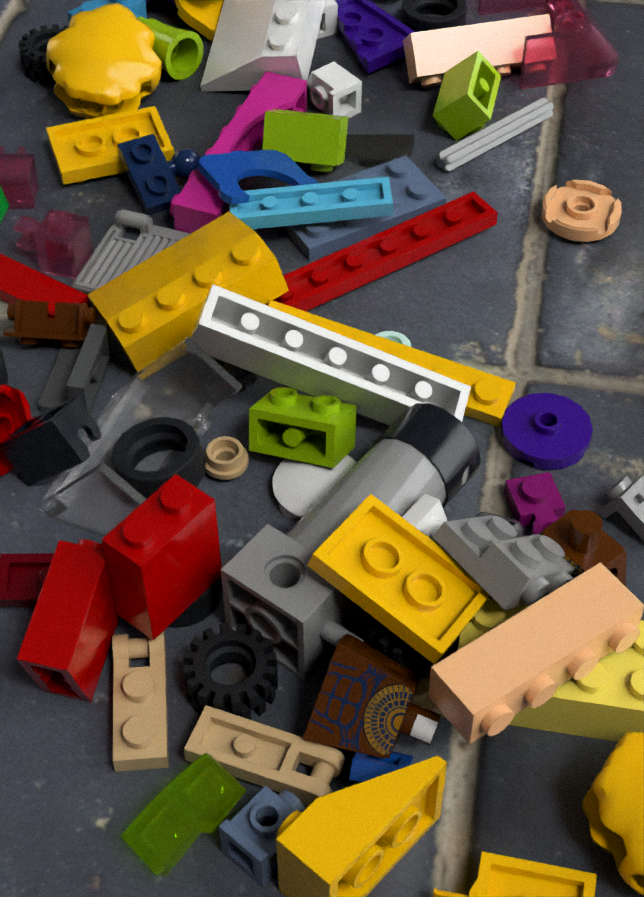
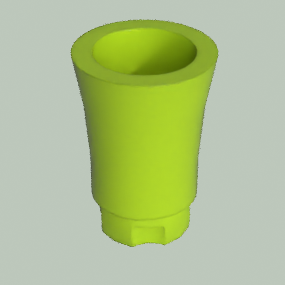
[137,16,204,80]

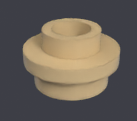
[204,436,249,480]

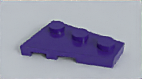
[335,0,415,74]

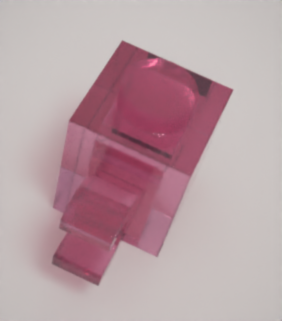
[0,146,39,209]
[13,209,94,279]

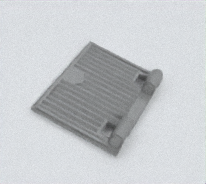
[71,209,191,293]

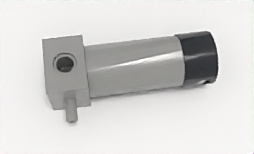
[221,403,481,681]

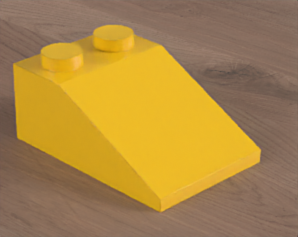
[276,756,447,897]

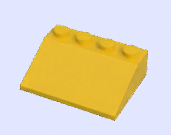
[87,212,289,379]

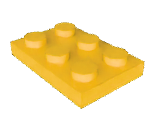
[46,106,174,185]
[307,494,490,665]

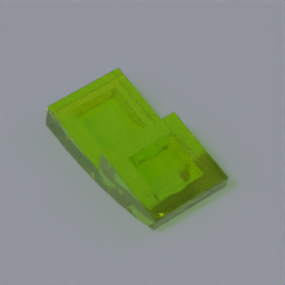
[121,753,247,876]

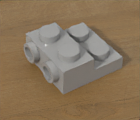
[433,515,575,610]

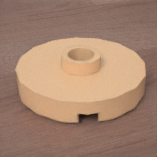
[541,180,621,242]

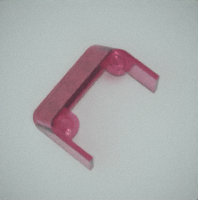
[478,0,619,90]

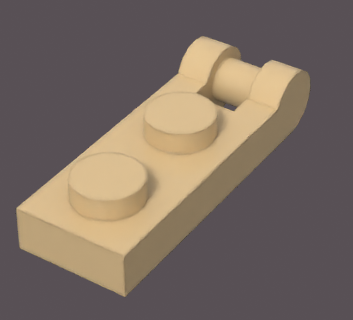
[112,631,169,772]
[184,705,346,807]

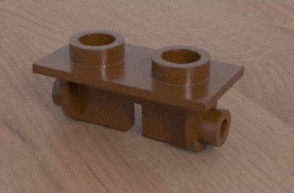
[3,299,96,347]

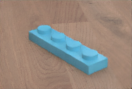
[229,177,393,230]

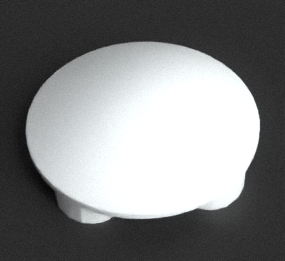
[272,455,357,519]

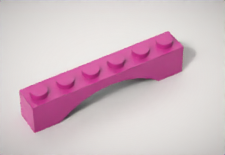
[170,71,307,233]

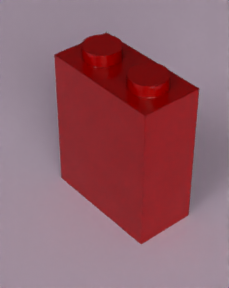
[101,474,222,640]
[17,539,120,703]

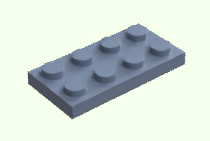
[281,156,447,261]

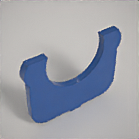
[198,150,318,204]

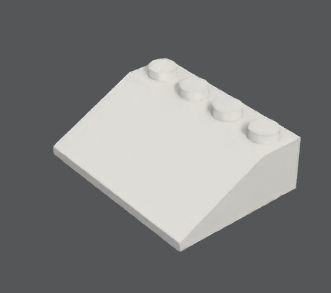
[200,0,326,92]

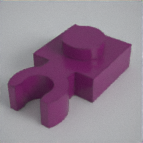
[504,472,566,535]

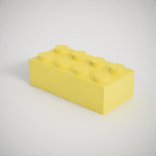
[458,598,644,742]

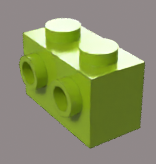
[432,51,501,141]
[262,109,348,172]
[249,387,357,468]

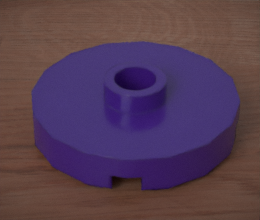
[500,393,593,470]

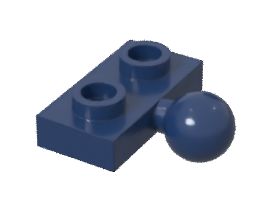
[117,134,200,215]

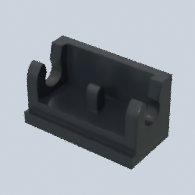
[0,395,101,486]

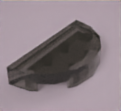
[345,134,415,168]

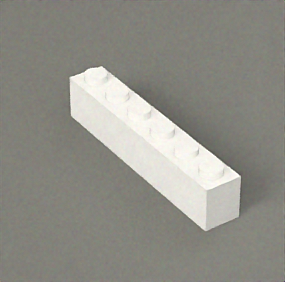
[187,284,471,426]

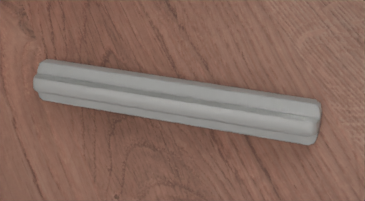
[436,97,554,173]

